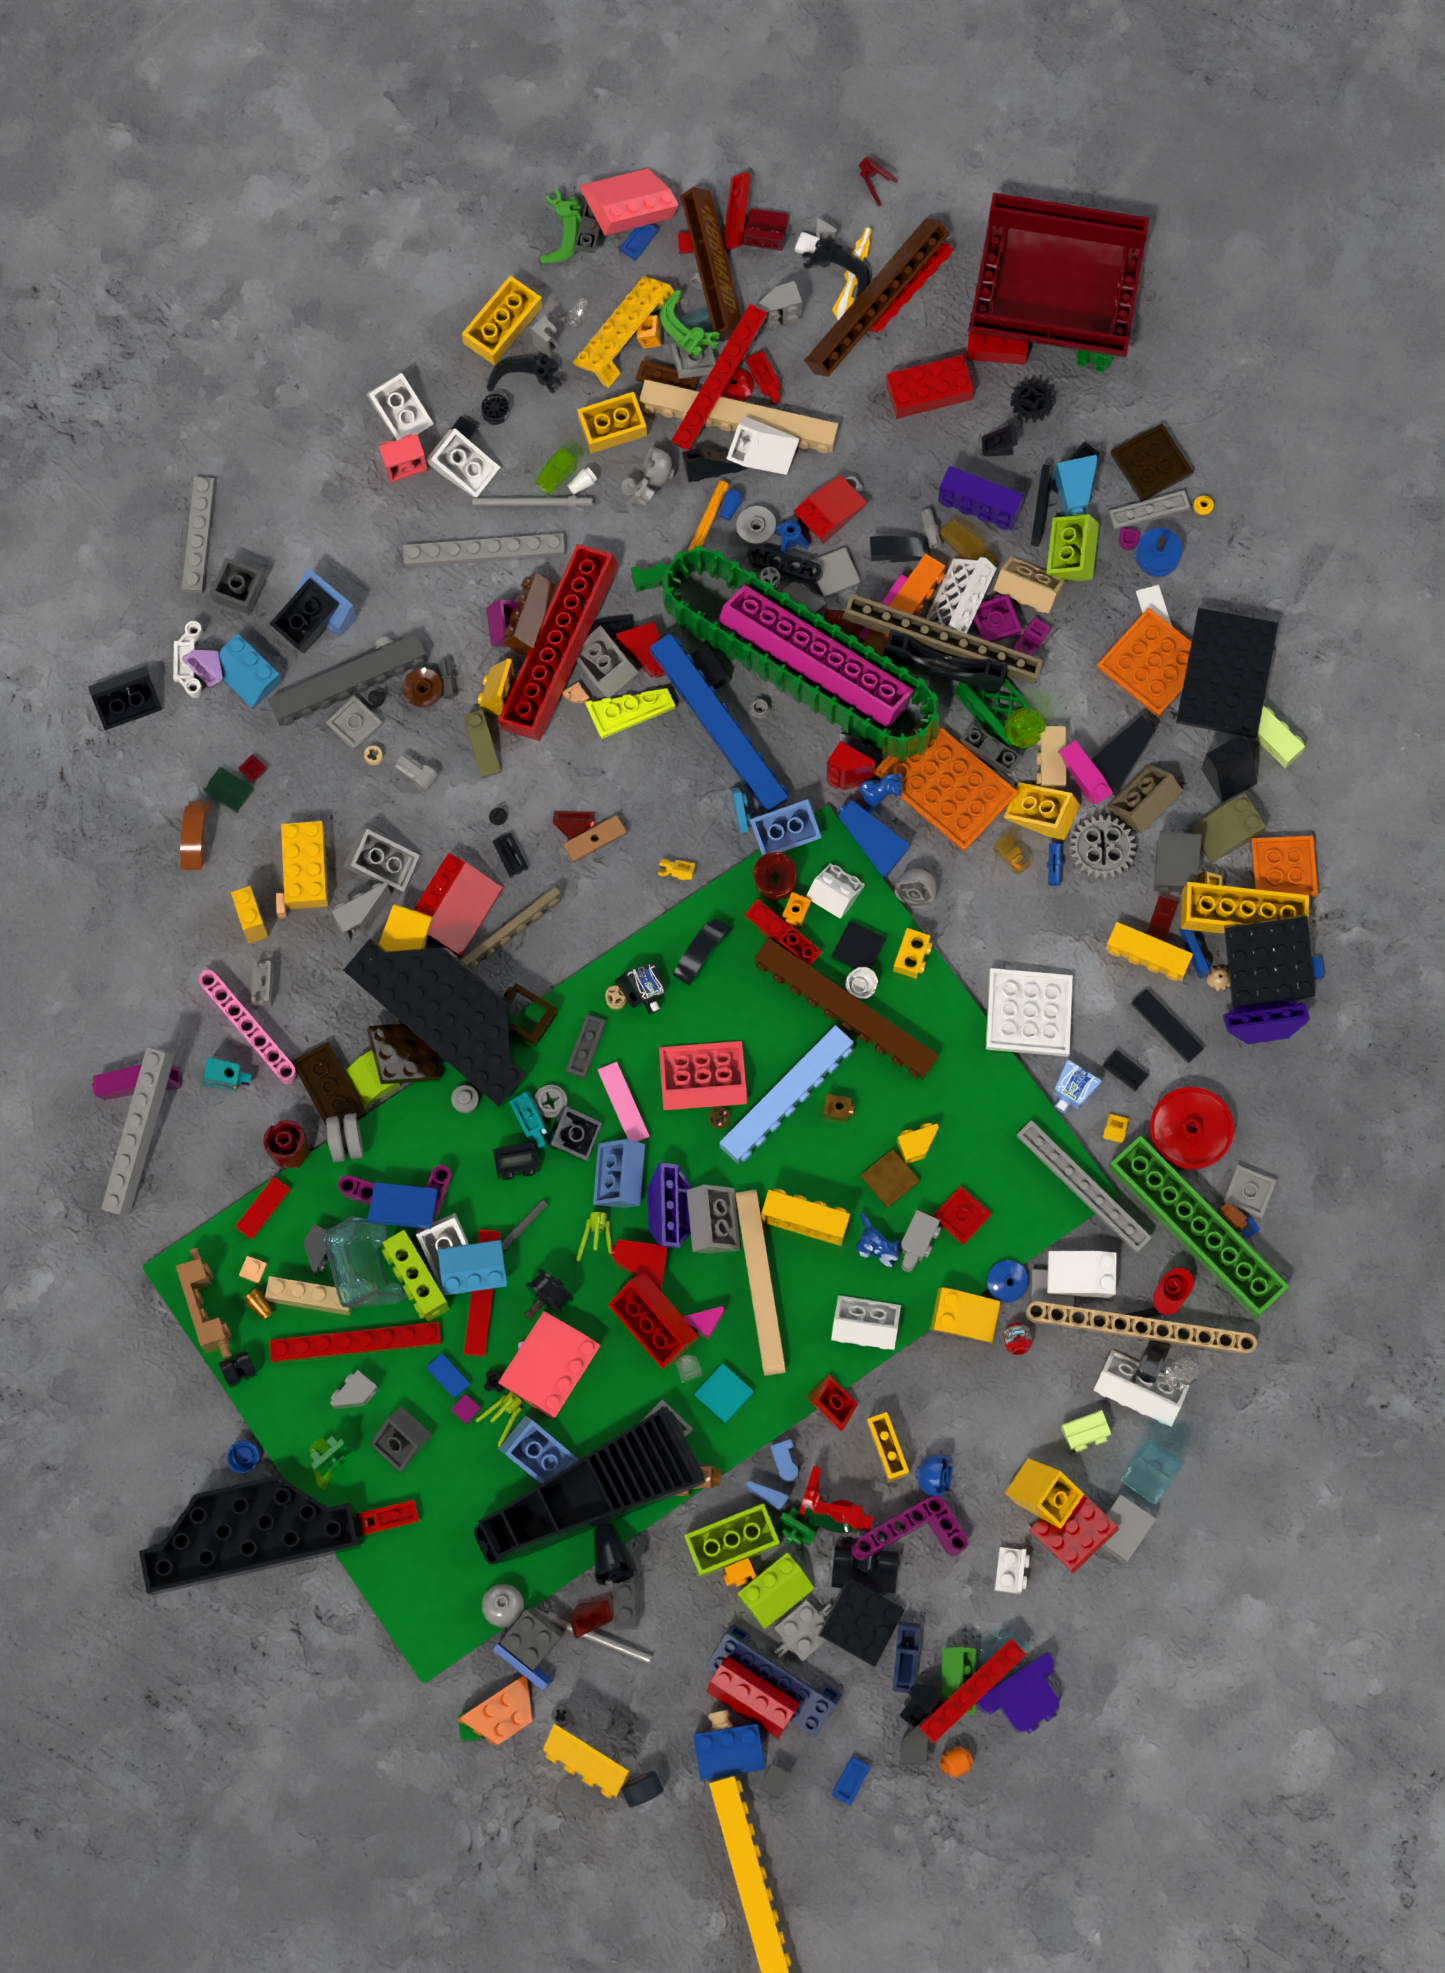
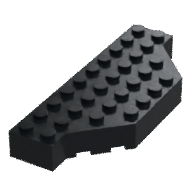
[343,939,529,1107]
[139,1475,361,1595]

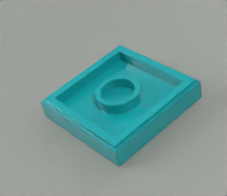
[694,1363,754,1424]

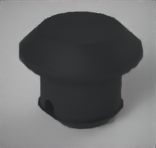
[368,690,385,708]
[489,808,507,825]

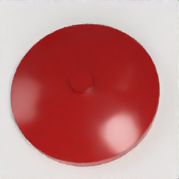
[1149,1087,1234,1170]

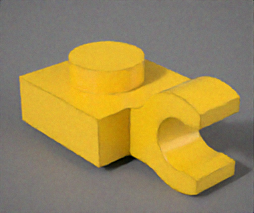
[658,859,696,880]

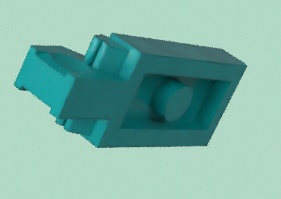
[509,1091,549,1149]

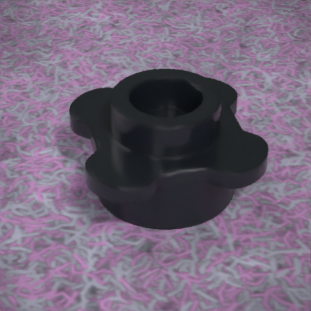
[484,1371,505,1393]

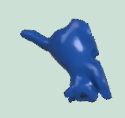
[859,774,903,814]
[856,1212,901,1267]

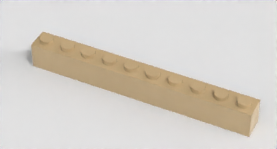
[639,380,838,453]

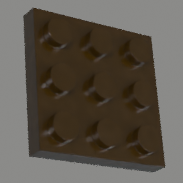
[1110,423,1193,502]
[367,1024,442,1084]

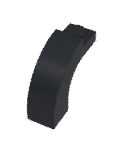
[673,918,732,986]

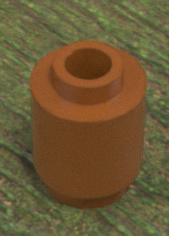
[1217,1202,1247,1233]

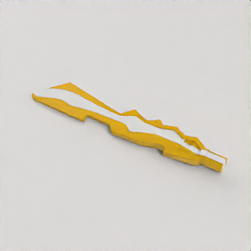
[832,227,872,320]

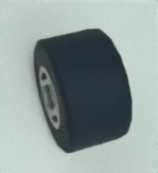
[621,1771,664,1807]

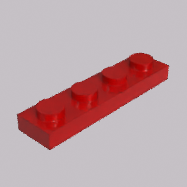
[723,172,751,251]

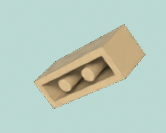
[1036,726,1066,791]

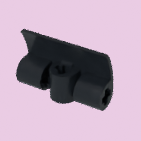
[831,1545,899,1593]

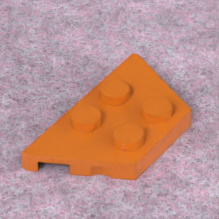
[457,1675,532,1746]

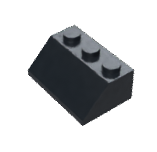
[88,666,162,731]

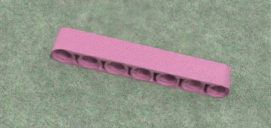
[199,970,297,1085]

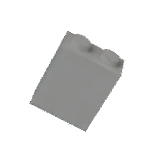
[1101,1494,1156,1564]

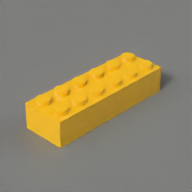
[1180,882,1309,934]

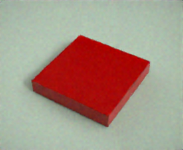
[932,1186,992,1246]

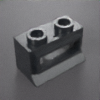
[493,1142,540,1180]

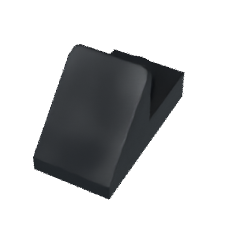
[982,425,1018,456]

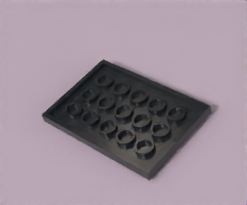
[1176,608,1278,739]

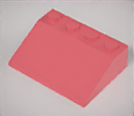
[580,168,679,236]
[659,1041,747,1110]
[498,1311,601,1418]

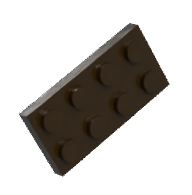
[291,1042,367,1128]

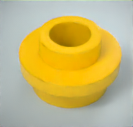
[1194,496,1214,515]

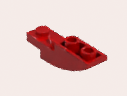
[744,899,822,966]

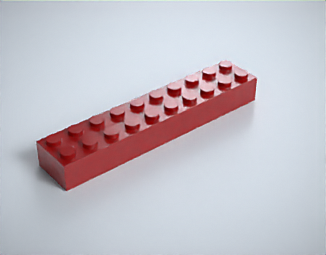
[497,544,619,741]

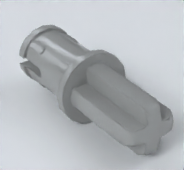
[921,509,942,549]

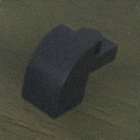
[900,1685,948,1727]

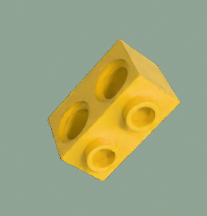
[893,928,933,979]

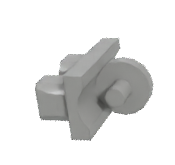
[621,478,655,507]

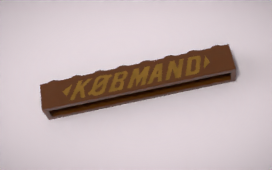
[681,187,741,340]

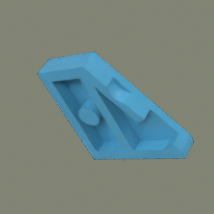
[730,787,751,833]

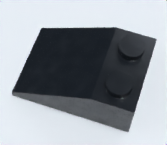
[269,578,339,654]

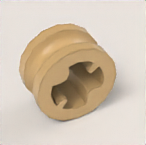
[364,746,383,765]

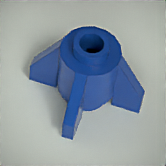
[774,519,809,553]

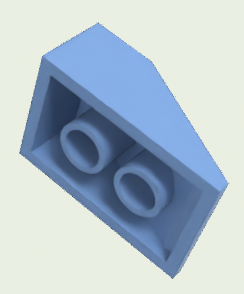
[499,1416,579,1484]

